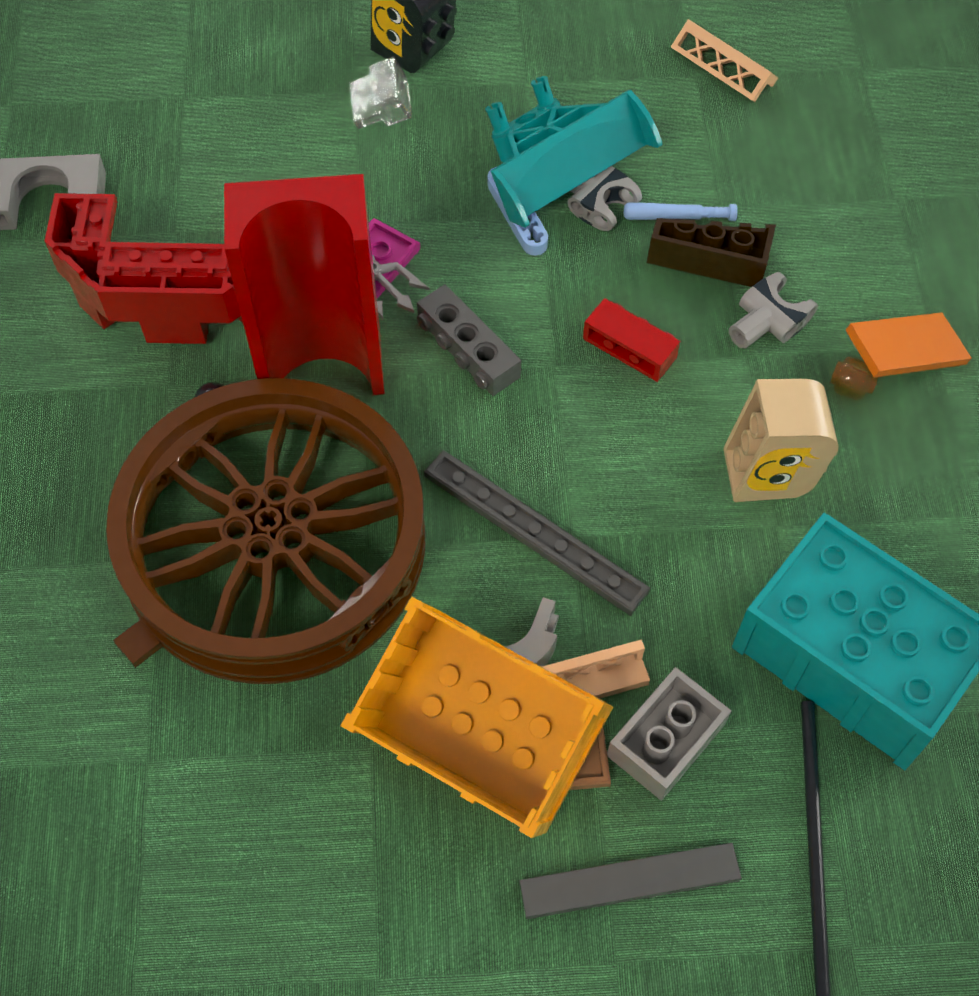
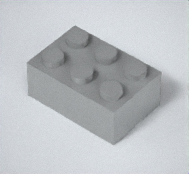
[607,667,732,801]

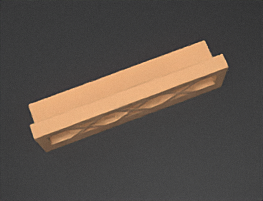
[671,19,778,102]
[542,639,650,699]

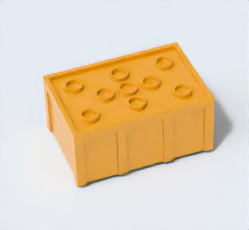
[340,596,613,838]

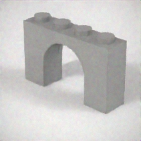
[0,154,106,230]

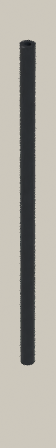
[801,701,831,996]

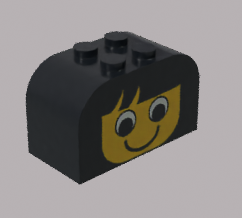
[370,0,457,73]

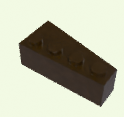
[646,218,776,287]

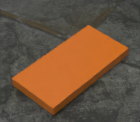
[846,312,972,378]

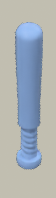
[623,202,738,221]

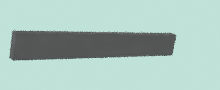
[424,450,650,616]

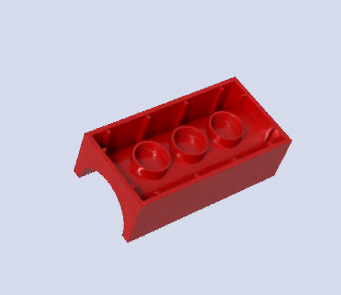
[224,174,385,395]

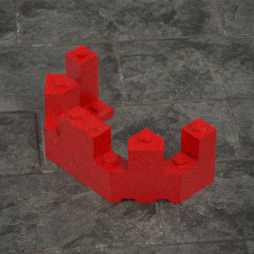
[44,193,243,344]

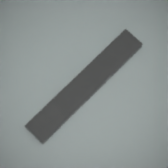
[519,843,742,920]

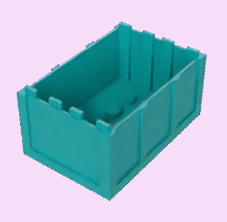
[731,512,979,771]

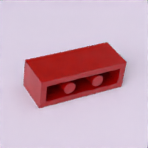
[583,298,680,382]

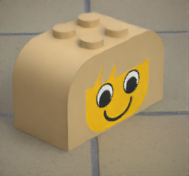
[723,379,839,502]

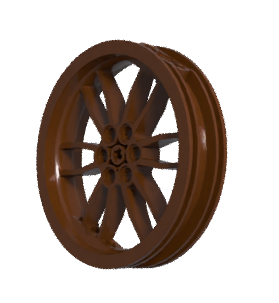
[106,378,426,684]

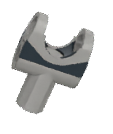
[568,166,642,231]
[729,272,818,349]

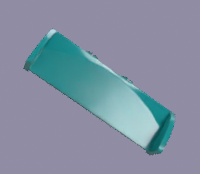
[485,76,663,228]

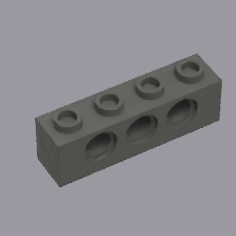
[417,284,522,396]

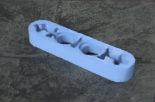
[488,167,548,256]

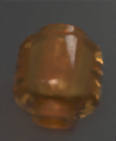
[830,356,879,401]

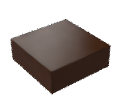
[113,620,162,668]

